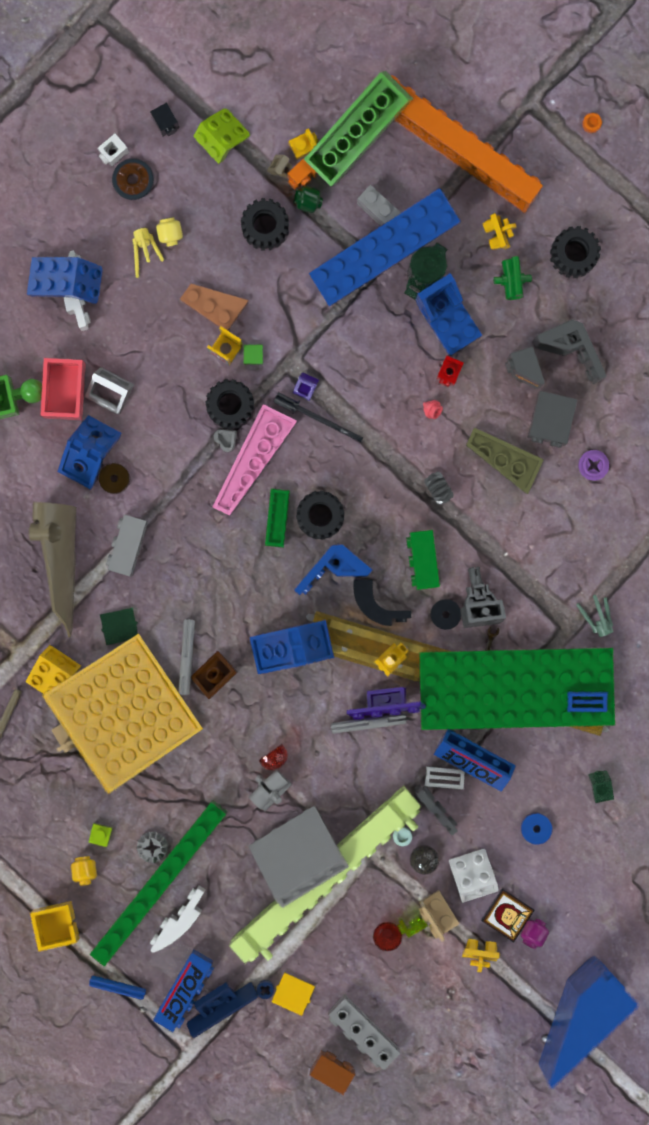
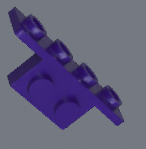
[346,687,425,719]

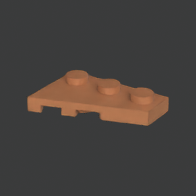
[180,284,249,331]

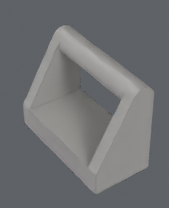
[85,367,134,415]

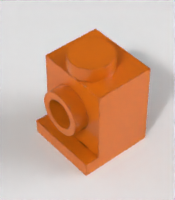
[287,158,317,189]

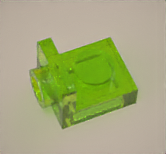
[397,916,428,938]

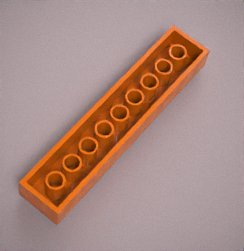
[391,75,543,213]

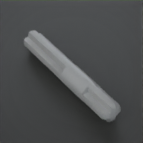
[179,619,195,695]
[331,713,407,734]

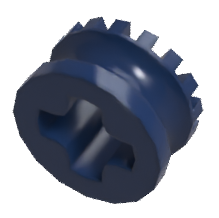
[257,980,274,999]

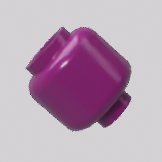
[521,918,549,949]

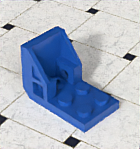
[416,273,482,356]
[294,545,372,595]
[250,620,334,674]

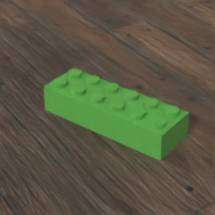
[304,71,413,186]

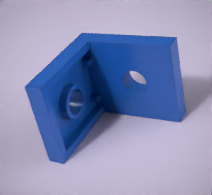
[57,415,122,490]

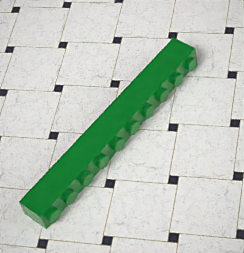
[89,800,228,967]

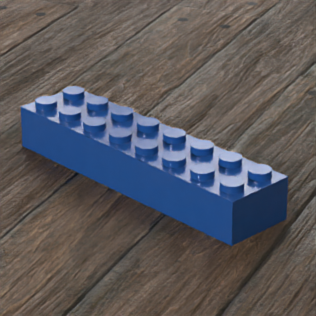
[309,188,461,306]

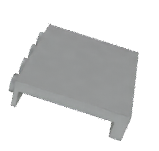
[249,806,349,908]

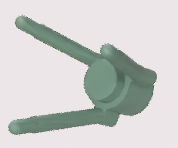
[576,595,614,637]

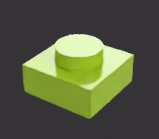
[88,823,113,847]

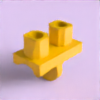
[482,213,517,250]
[374,643,408,676]
[462,939,499,972]

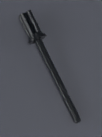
[274,392,363,442]

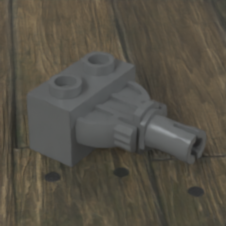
[460,567,506,628]

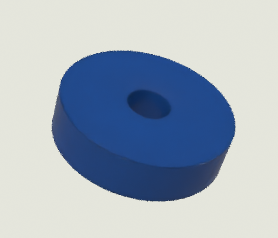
[521,813,552,845]

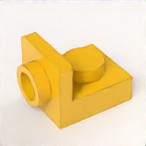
[288,128,319,160]

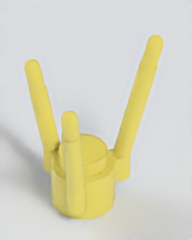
[132,228,164,278]

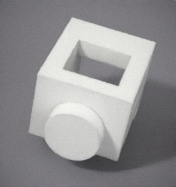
[98,133,129,166]

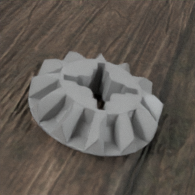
[137,832,168,863]

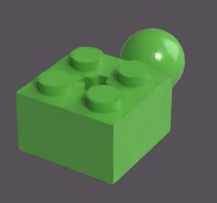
[0,375,42,419]

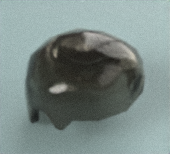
[410,845,440,875]

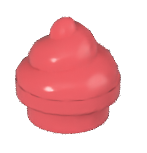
[423,400,443,419]

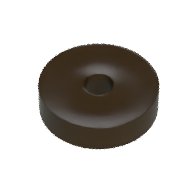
[99,463,130,494]

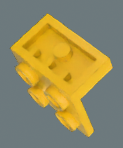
[26,645,81,694]

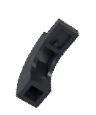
[353,580,411,626]

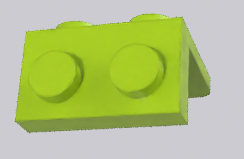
[193,108,250,164]

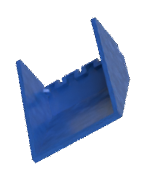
[538,956,639,1089]

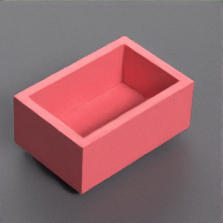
[40,358,86,420]

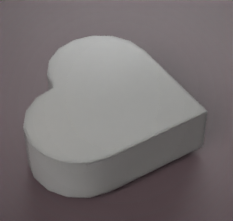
[214,429,237,453]

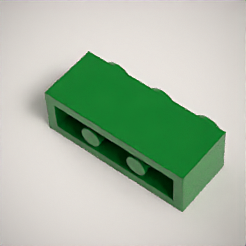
[406,530,440,590]

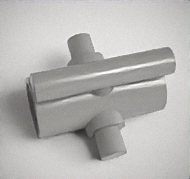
[249,769,292,811]

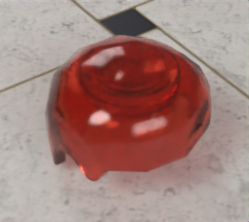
[259,744,288,770]
[373,922,403,952]

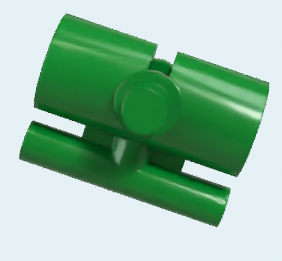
[493,256,532,300]

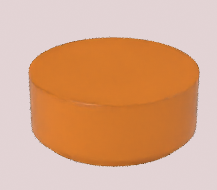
[582,113,602,133]

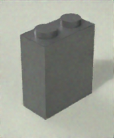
[527,391,577,448]

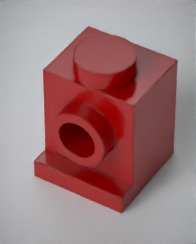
[436,355,464,387]

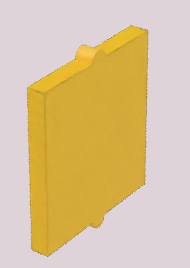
[271,972,315,1016]

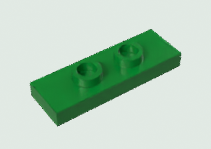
[265,489,290,548]

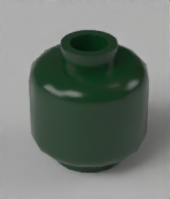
[293,186,323,213]

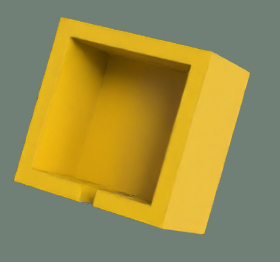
[30,901,80,952]

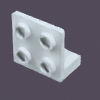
[449,849,499,903]

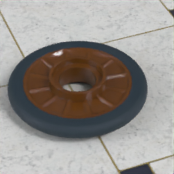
[112,159,154,200]

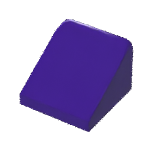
[293,373,319,401]

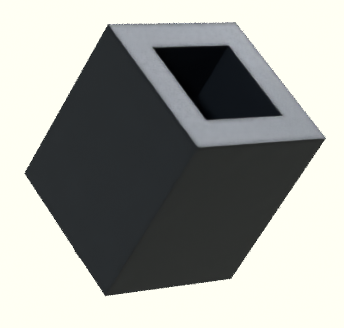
[150,102,179,137]

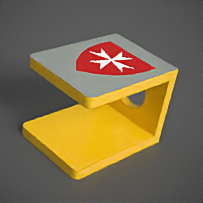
[206,326,243,366]

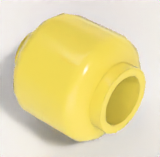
[156,217,183,247]

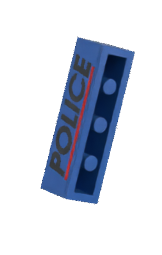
[434,729,516,792]
[153,949,214,1032]

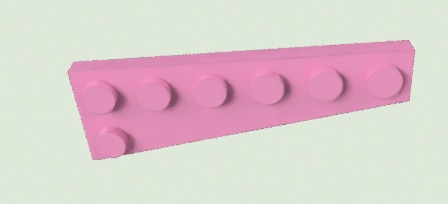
[213,404,297,516]

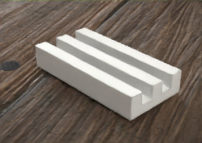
[425,766,465,789]

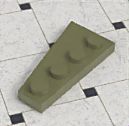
[466,428,544,495]

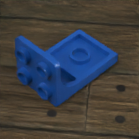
[27,257,103,303]

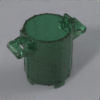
[404,242,448,300]

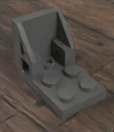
[532,319,607,385]

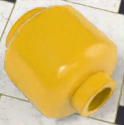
[71,856,97,886]

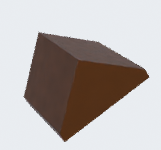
[191,651,238,699]

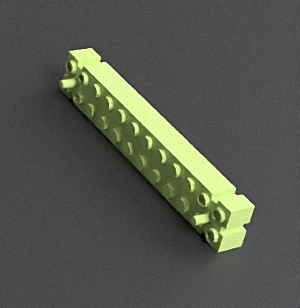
[229,785,421,963]

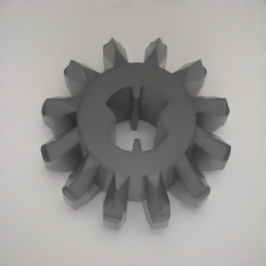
[424,471,454,505]

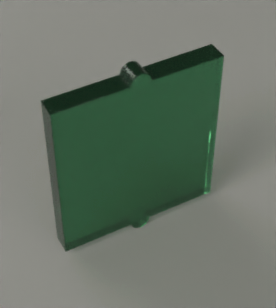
[100,608,138,645]

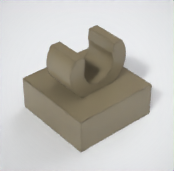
[267,155,293,177]

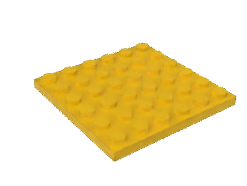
[43,634,203,794]

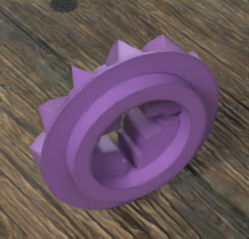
[578,450,609,481]

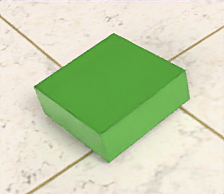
[244,345,263,365]

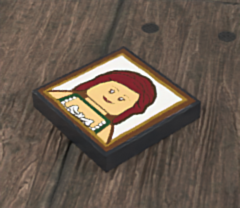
[481,888,535,943]

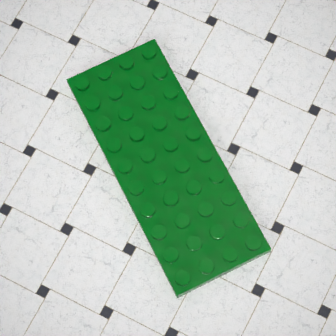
[419,648,615,730]

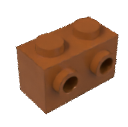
[310,1050,355,1095]

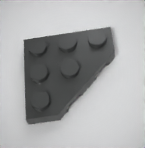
[414,784,458,835]

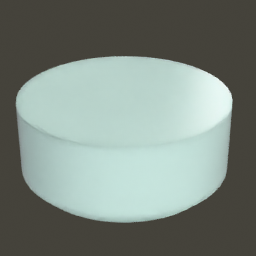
[393,826,412,846]

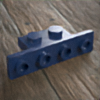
[186,982,258,1038]

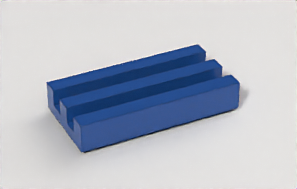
[567,692,607,712]

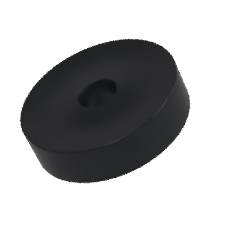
[430,599,461,630]

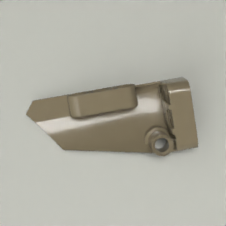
[29,502,76,637]

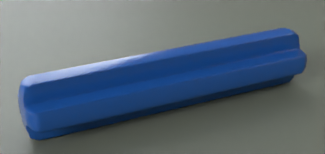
[89,975,146,1000]

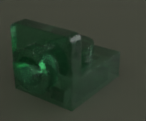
[588,770,614,804]

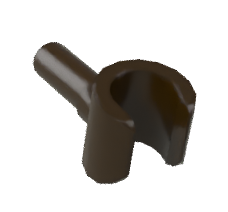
[485,626,499,651]

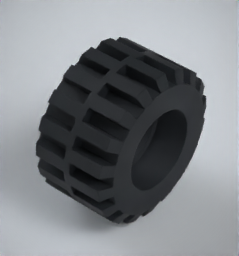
[241,198,289,251]
[550,226,601,278]
[206,379,254,429]
[296,491,345,540]

